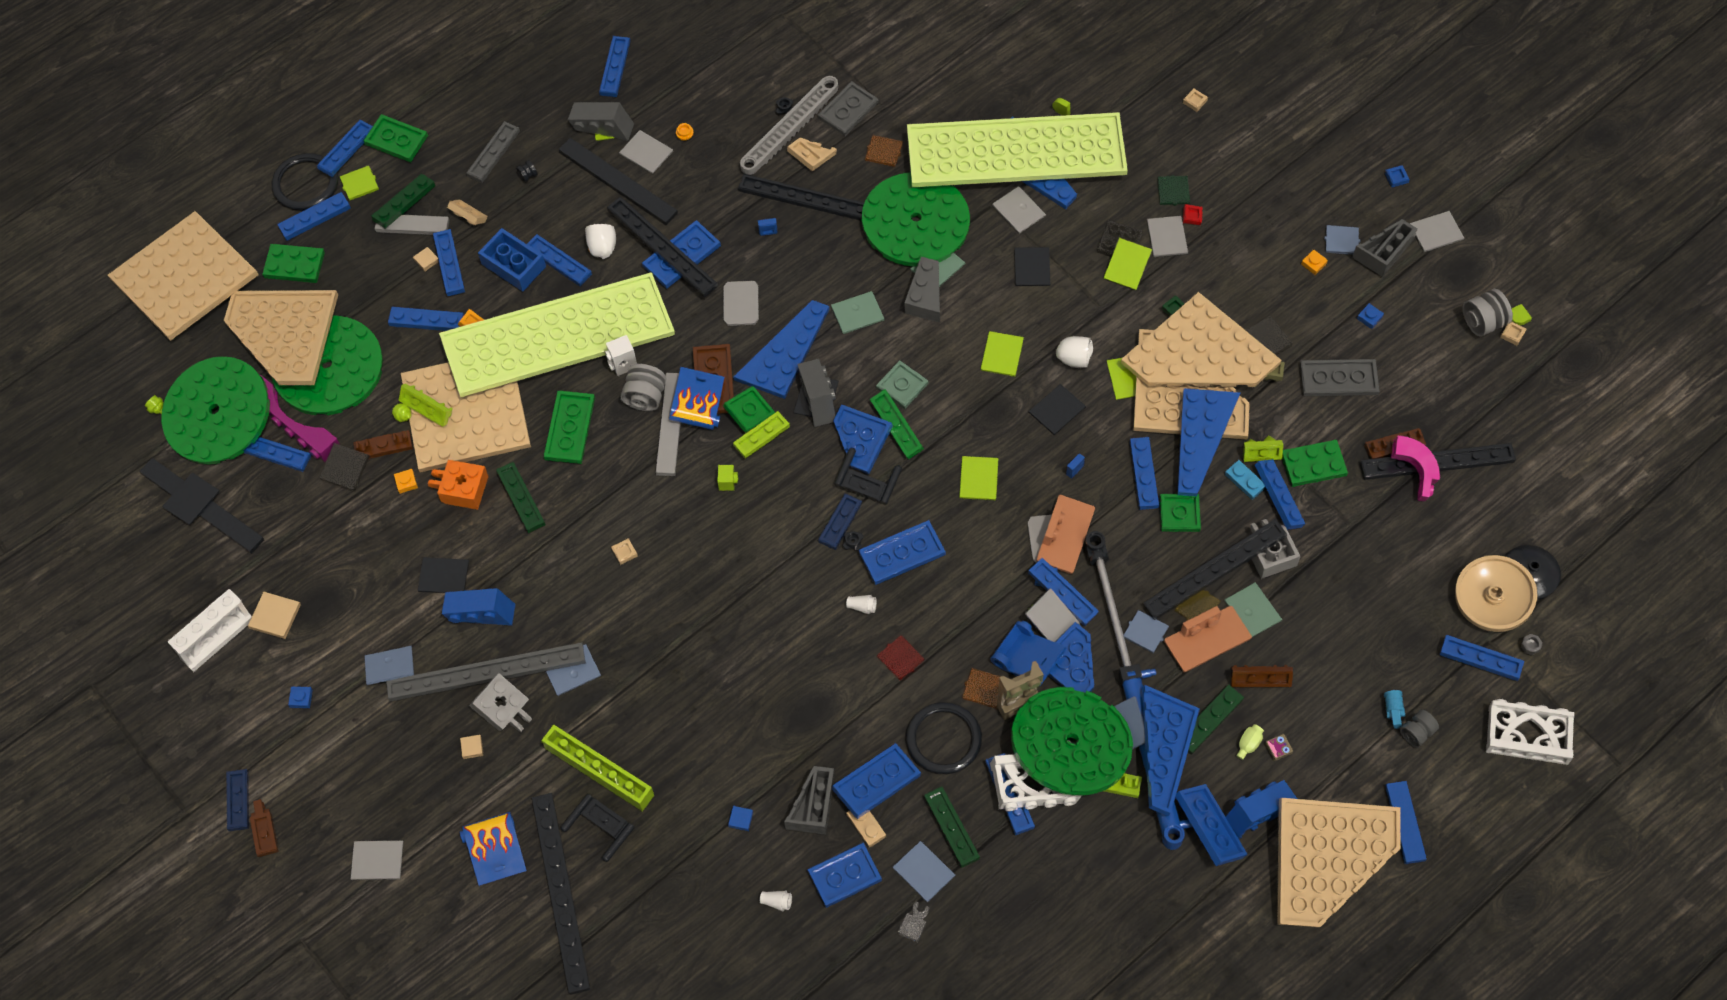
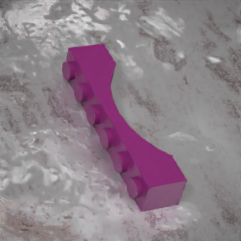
[260,375,341,462]

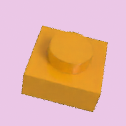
[1301,250,1328,275]
[458,309,484,327]
[394,469,418,493]

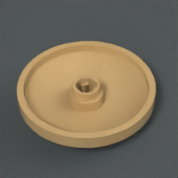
[1455,555,1537,632]

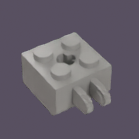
[1250,519,1300,579]
[469,673,532,732]

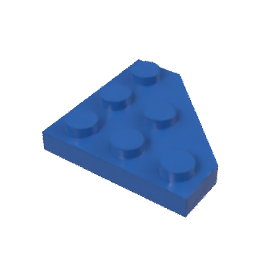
[833,404,893,474]
[1048,622,1094,693]

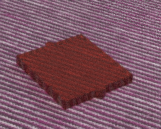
[877,635,924,680]

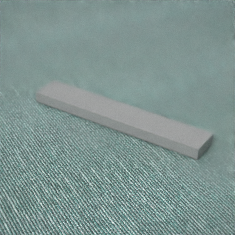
[656,373,681,476]

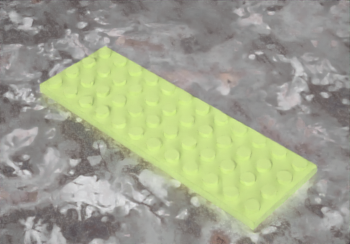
[907,113,1128,187]
[439,272,675,397]

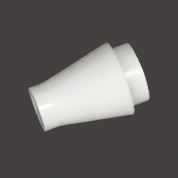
[846,595,877,614]
[760,891,792,911]

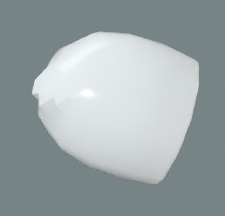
[585,224,616,259]
[1056,336,1093,368]

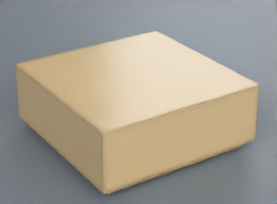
[1183,88,1208,112]
[413,247,439,272]
[1500,322,1527,346]
[611,538,638,565]
[460,735,483,759]

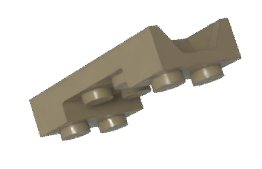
[997,661,1044,720]

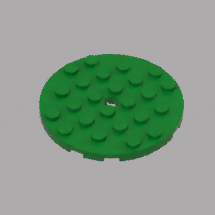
[862,173,970,267]
[272,315,383,415]
[161,357,270,464]
[1011,687,1133,795]

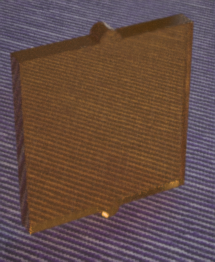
[865,135,903,167]
[963,668,1001,708]

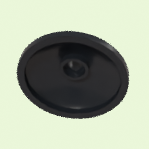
[1505,545,1561,600]

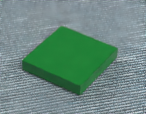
[723,386,775,434]
[1160,494,1201,532]

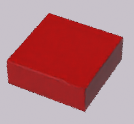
[1183,204,1203,225]

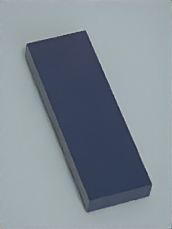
[818,493,862,550]
[226,769,249,831]

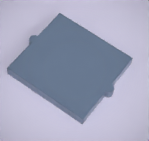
[1324,225,1360,255]
[1124,610,1169,653]

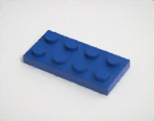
[642,220,721,289]
[859,520,946,585]
[832,743,921,819]
[1176,784,1248,866]

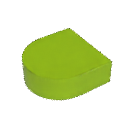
[1052,98,1071,116]
[1512,304,1532,326]

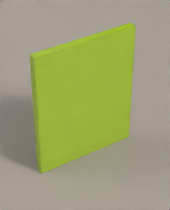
[1104,238,1152,290]
[981,331,1024,377]
[1107,358,1136,400]
[960,456,998,500]

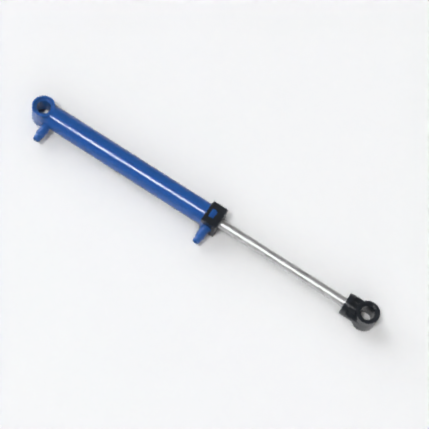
[1085,531,1192,850]

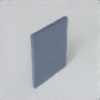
[546,644,601,696]
[365,646,414,685]
[1114,696,1145,749]
[893,841,955,902]

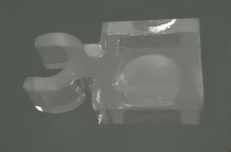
[899,902,929,942]

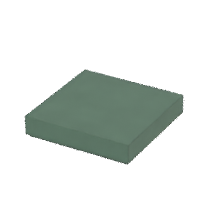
[876,360,929,409]

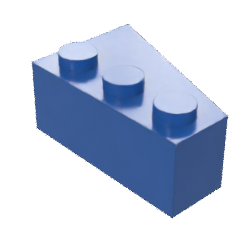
[442,588,516,625]
[1226,780,1297,839]

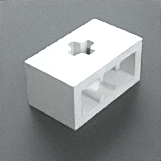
[605,335,637,376]

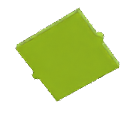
[340,166,379,200]

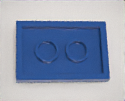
[808,843,882,908]

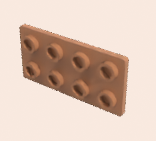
[1036,495,1095,574]
[1164,606,1252,673]

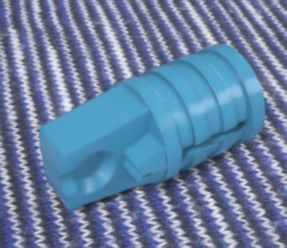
[1384,690,1405,729]

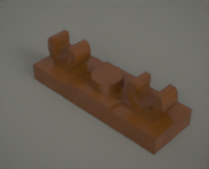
[1365,428,1426,459]
[353,430,413,462]
[1231,665,1293,687]

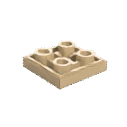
[248,592,301,639]

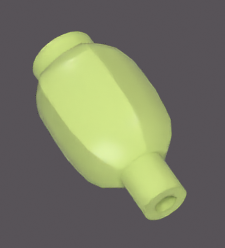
[1236,724,1264,760]

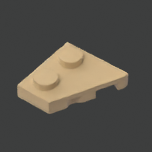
[787,138,837,171]

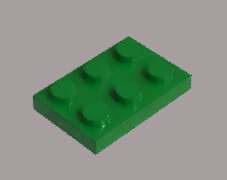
[364,114,428,162]
[262,244,325,283]
[1282,440,1348,487]

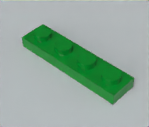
[870,389,924,459]

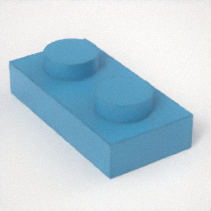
[1225,460,1266,500]

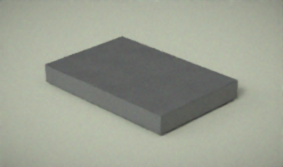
[818,81,879,136]

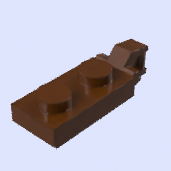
[250,799,279,857]

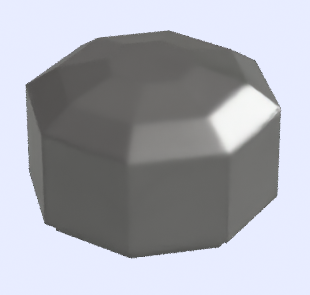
[1521,634,1542,655]

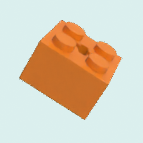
[428,460,488,510]

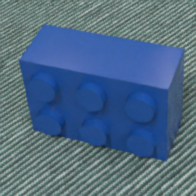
[478,228,546,292]

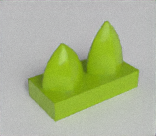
[1243,435,1283,462]

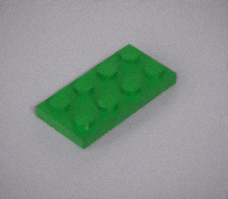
[544,391,595,464]

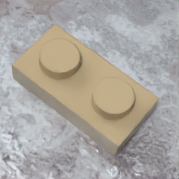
[447,199,488,225]
[846,811,886,848]

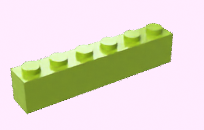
[542,725,654,812]

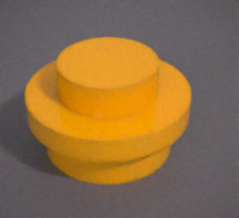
[676,123,694,140]

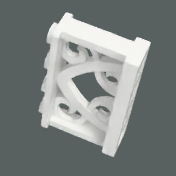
[168,589,252,672]
[1486,699,1574,765]
[990,754,1081,811]

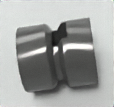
[1400,710,1439,748]

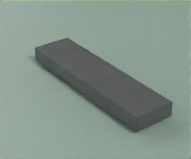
[466,121,520,183]

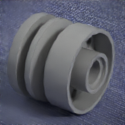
[1463,288,1513,337]
[621,364,666,411]

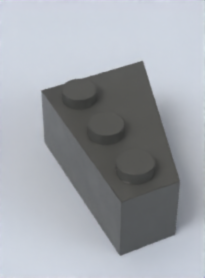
[568,102,634,141]

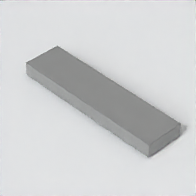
[375,215,449,235]

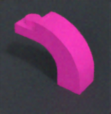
[1391,436,1440,501]

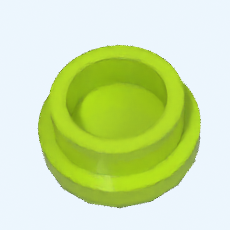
[145,395,164,414]
[392,403,412,422]

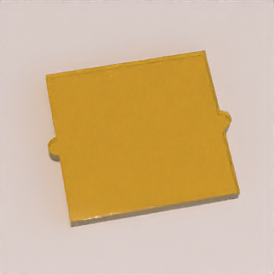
[1175,590,1221,621]

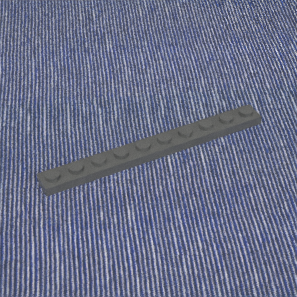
[386,642,586,701]

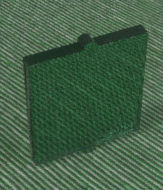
[1158,175,1190,206]

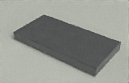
[1300,359,1380,396]

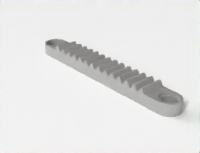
[740,76,838,175]

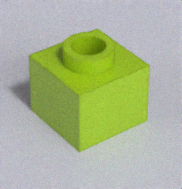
[718,465,738,491]

